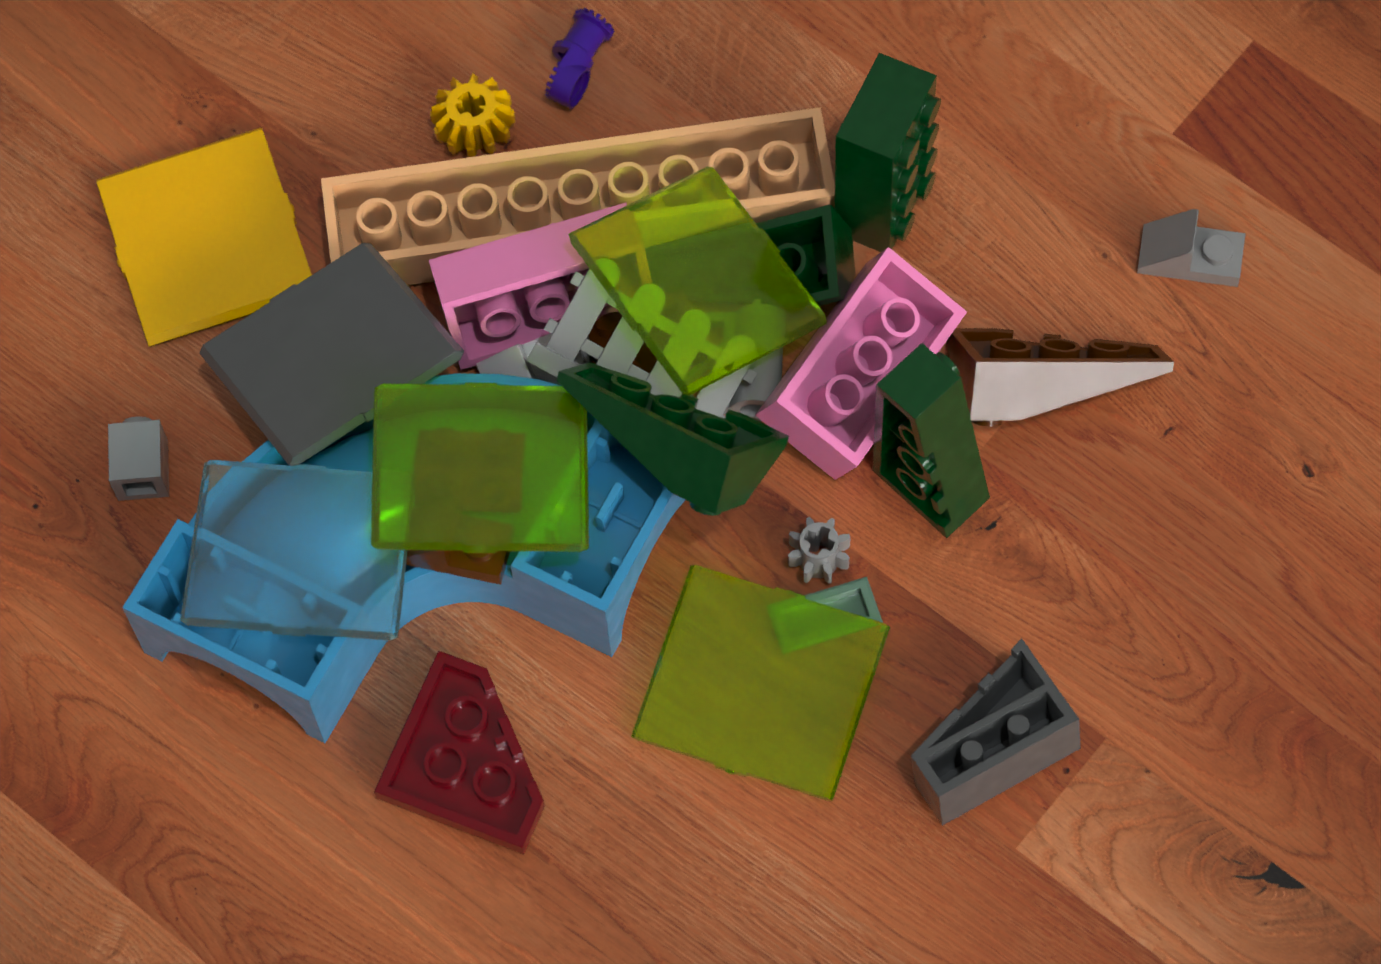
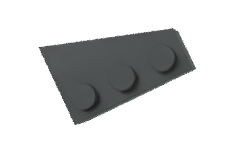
[911,638,1081,826]

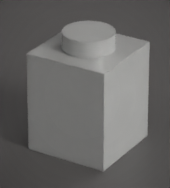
[108,416,169,501]

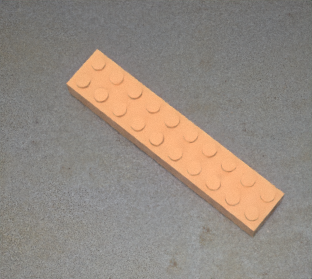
[321,107,835,285]

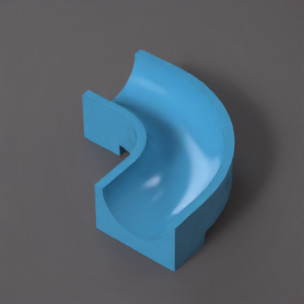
[122,373,686,744]

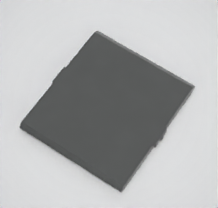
[199,243,464,466]

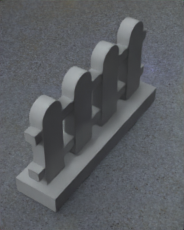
[526,261,758,418]

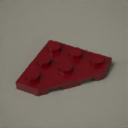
[374,650,545,854]

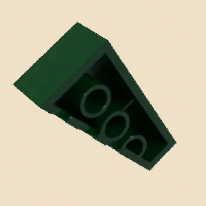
[873,343,990,538]

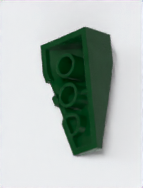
[556,362,789,516]

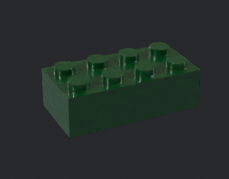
[834,53,941,252]

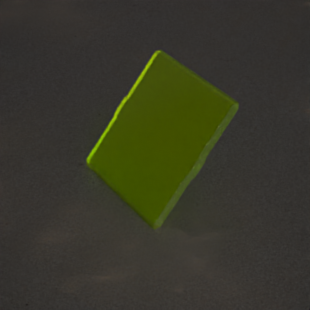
[569,167,827,396]
[371,383,589,553]
[631,565,890,801]

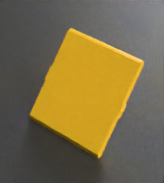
[96,127,312,347]

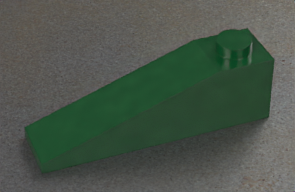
[643,204,856,312]

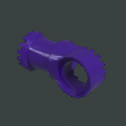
[545,8,614,109]

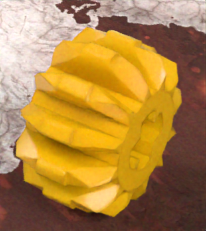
[430,73,515,157]

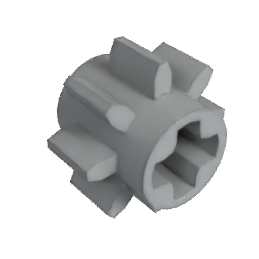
[788,517,851,584]

